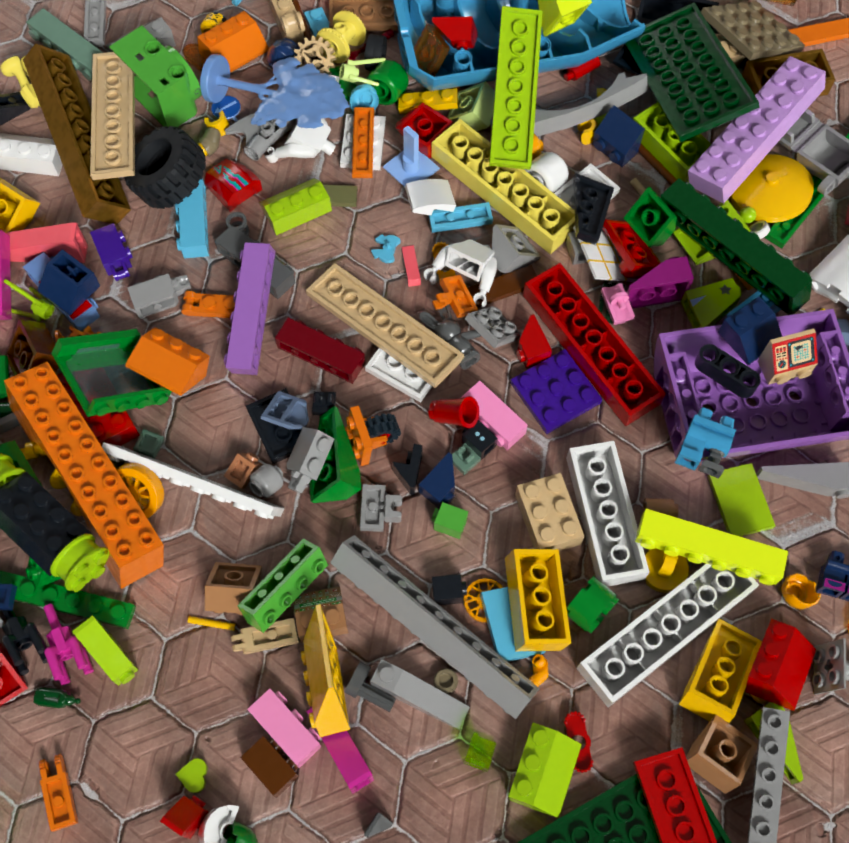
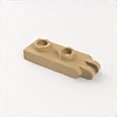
[231,618,299,654]

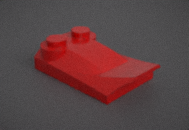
[602,219,661,279]

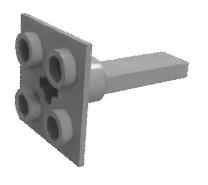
[813,638,849,695]

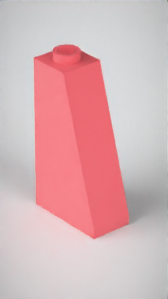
[6,222,88,263]

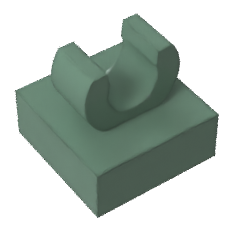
[452,443,481,475]

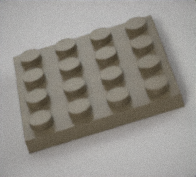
[701,1,805,60]

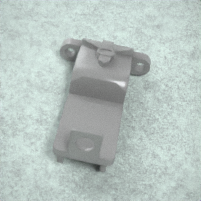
[778,109,849,196]

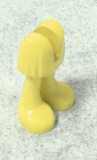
[0,56,41,108]

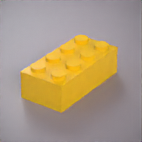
[505,549,571,652]

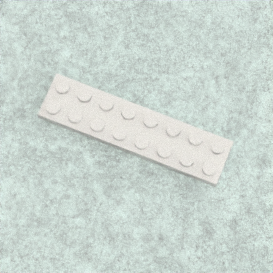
[102,442,284,519]

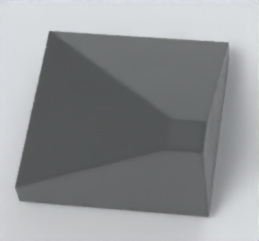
[364,813,393,839]

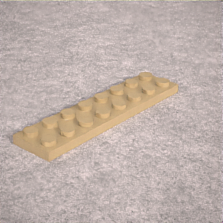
[90,52,135,180]
[306,263,464,388]

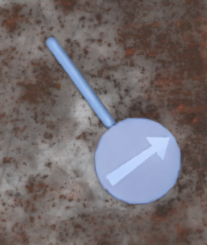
[211,96,241,122]

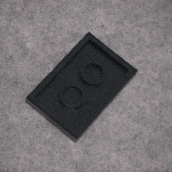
[246,388,302,464]

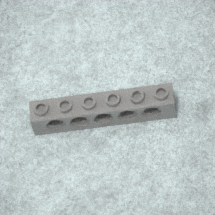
[747,707,790,843]

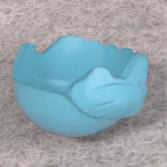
[349,84,379,112]

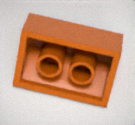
[197,11,269,73]
[125,327,210,396]

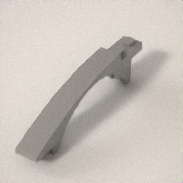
[490,72,647,137]

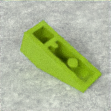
[744,702,803,785]

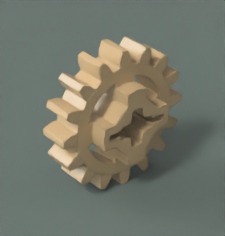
[294,36,337,75]

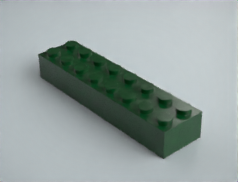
[661,178,812,315]

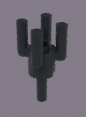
[2,610,48,676]

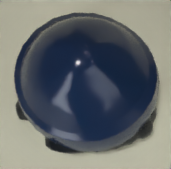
[267,38,299,71]

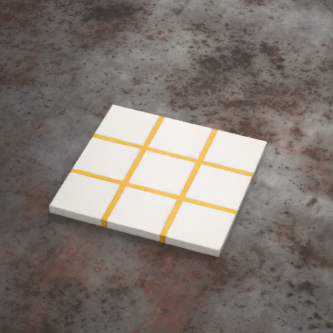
[573,226,638,282]

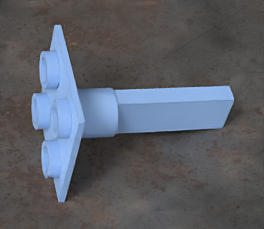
[383,126,440,187]

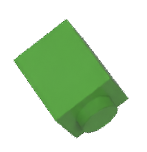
[431,502,469,539]

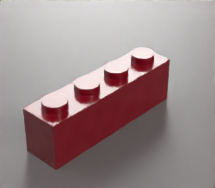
[275,317,365,384]

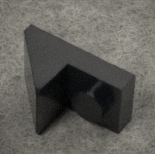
[392,444,423,495]

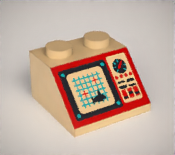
[757,329,818,385]

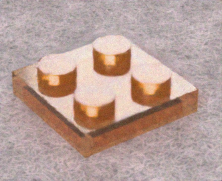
[414,24,450,77]

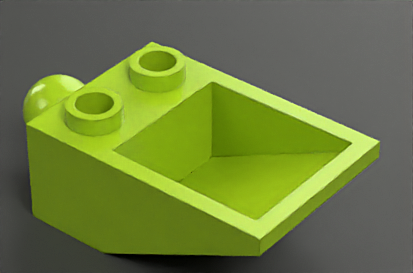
[673,200,757,265]

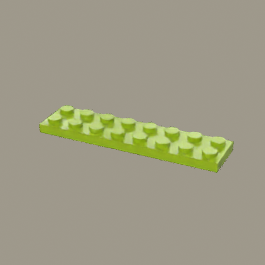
[489,6,543,170]

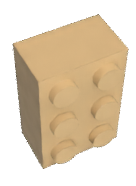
[515,473,585,551]

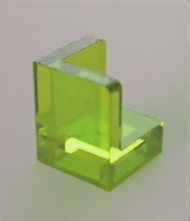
[464,732,496,772]

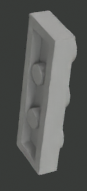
[84,0,106,46]

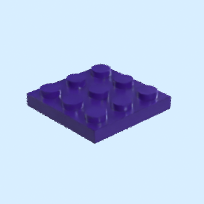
[510,349,603,435]

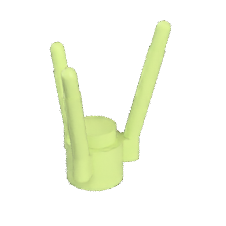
[339,58,386,86]

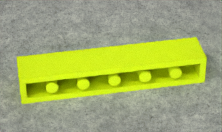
[635,509,788,585]

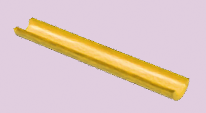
[188,616,236,631]

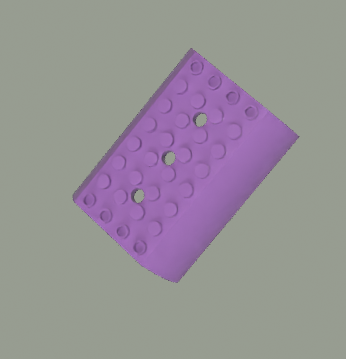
[654,309,849,462]

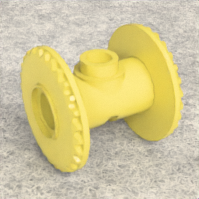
[316,10,367,64]

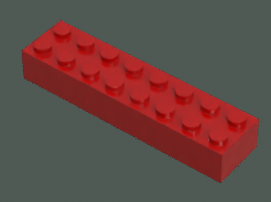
[523,263,666,427]

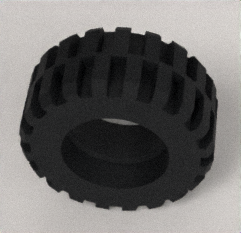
[125,126,206,209]

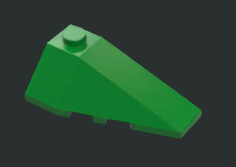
[309,406,361,503]

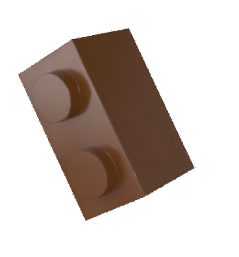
[240,736,299,798]

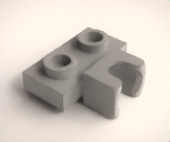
[360,484,402,532]

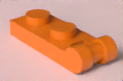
[181,291,235,318]

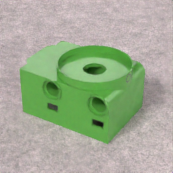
[109,26,202,127]

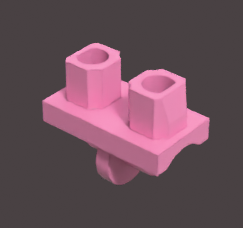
[601,283,635,325]

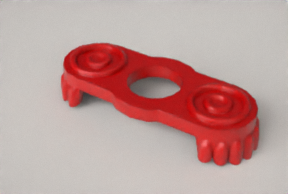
[564,711,594,773]

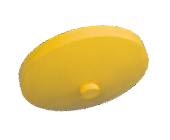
[729,154,814,223]

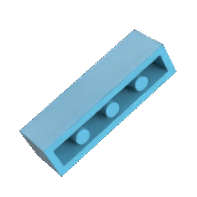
[175,178,209,259]

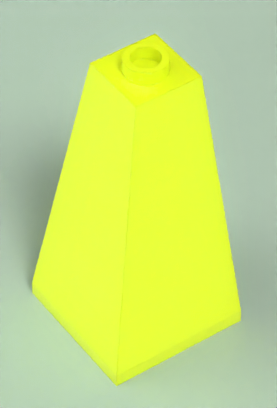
[538,0,592,37]

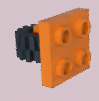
[345,405,401,466]

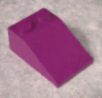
[627,256,694,309]

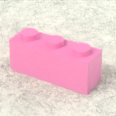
[461,381,528,450]
[247,689,321,768]

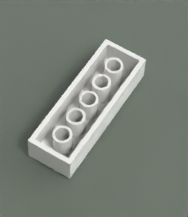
[566,441,649,587]

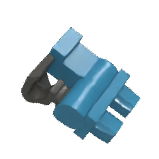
[675,407,736,479]

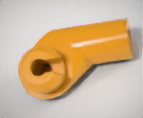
[529,654,549,687]

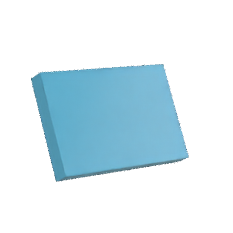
[480,587,546,662]

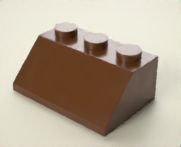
[5,318,59,376]

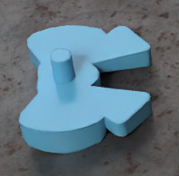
[371,234,401,263]

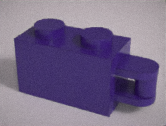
[90,223,133,281]

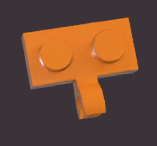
[432,275,478,318]

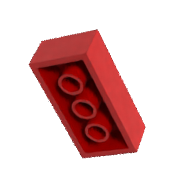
[57,369,140,446]

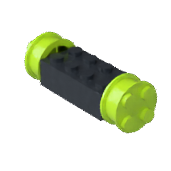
[0,453,109,592]

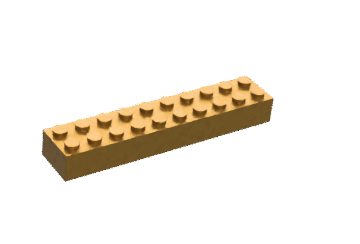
[23,43,131,225]

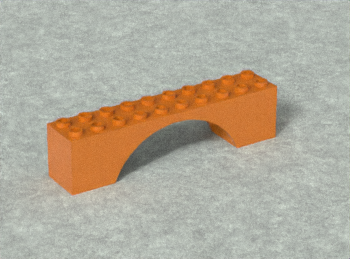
[4,361,164,589]

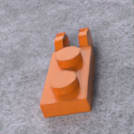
[39,754,79,832]

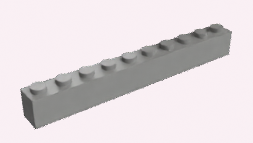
[330,535,540,719]

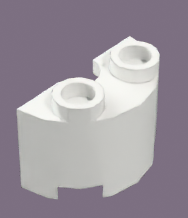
[198,805,239,843]

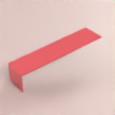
[401,245,421,287]

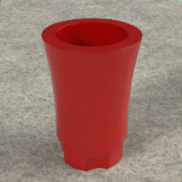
[428,396,479,428]

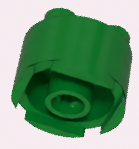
[567,576,619,633]

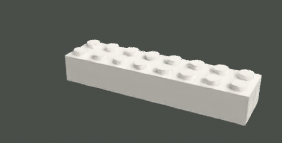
[576,564,759,708]

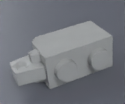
[127,273,192,319]
[286,427,335,493]

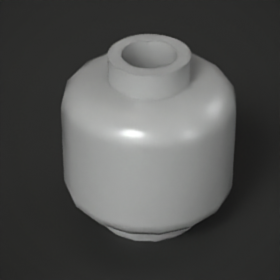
[249,464,283,498]

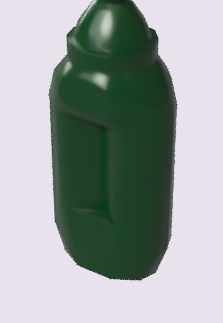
[33,687,81,708]

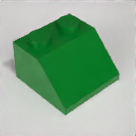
[624,187,677,248]

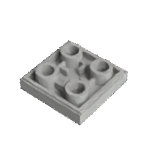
[465,306,522,348]

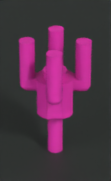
[43,604,94,686]

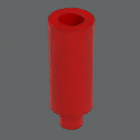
[564,57,601,81]

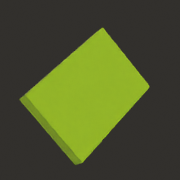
[707,463,775,536]

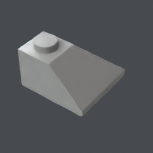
[492,224,541,273]

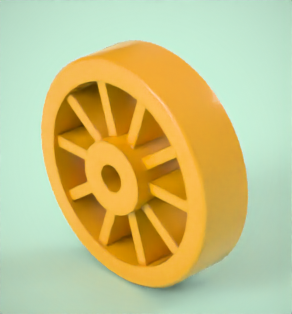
[116,463,164,519]

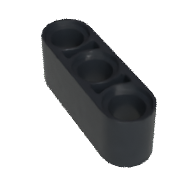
[695,344,761,398]

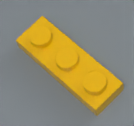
[398,88,458,114]

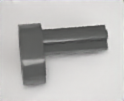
[344,662,396,712]

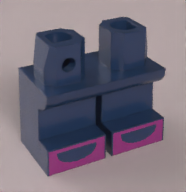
[816,551,849,601]

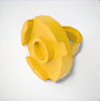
[645,548,689,593]

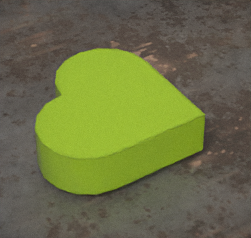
[175,758,208,794]

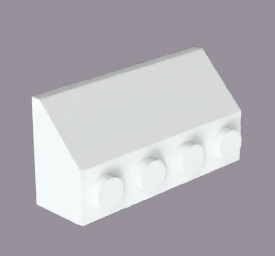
[0,133,63,176]

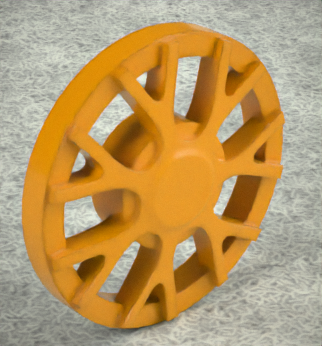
[464,578,504,623]

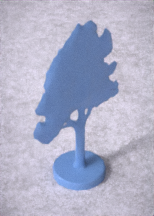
[200,54,350,129]

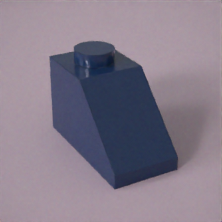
[419,452,455,509]

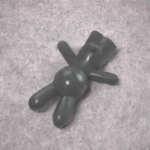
[419,305,481,370]

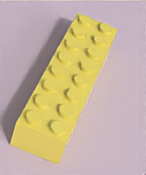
[431,119,575,255]

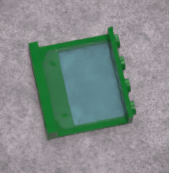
[51,329,172,417]

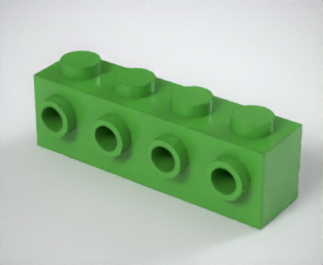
[237,539,328,633]

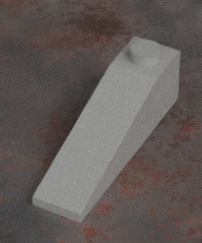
[756,462,849,499]
[370,659,470,730]

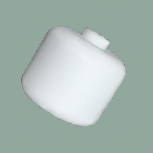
[524,152,569,193]

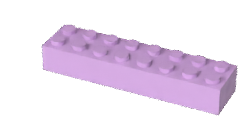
[688,56,826,204]

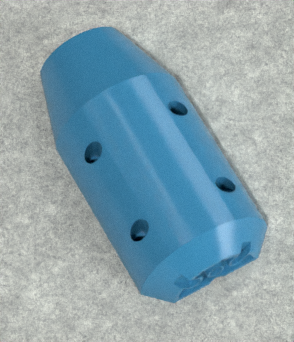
[393,0,645,91]

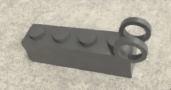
[215,212,295,299]

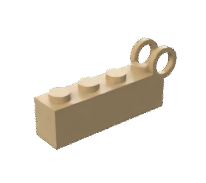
[267,0,305,43]

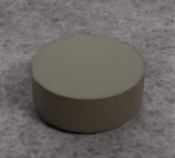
[434,668,458,694]

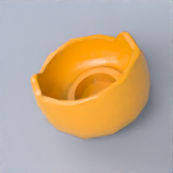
[781,573,821,610]

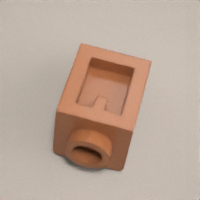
[224,452,263,489]

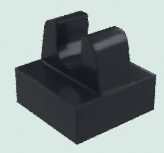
[312,391,336,415]

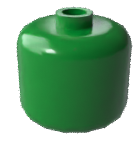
[365,60,409,106]

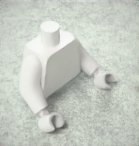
[265,118,336,163]
[424,240,497,308]

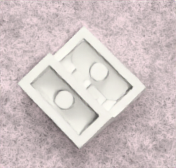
[405,179,456,215]

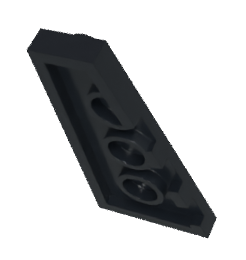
[573,173,614,246]

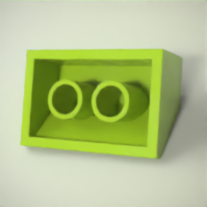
[259,178,332,235]
[508,722,582,819]

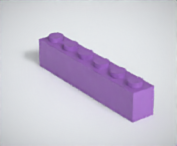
[224,242,275,375]

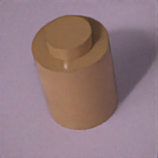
[643,498,679,518]

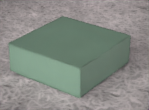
[133,429,165,459]

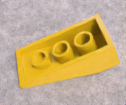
[678,618,762,723]

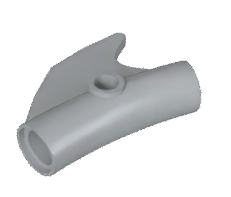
[225,113,296,161]

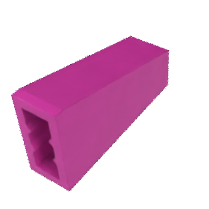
[306,707,374,794]

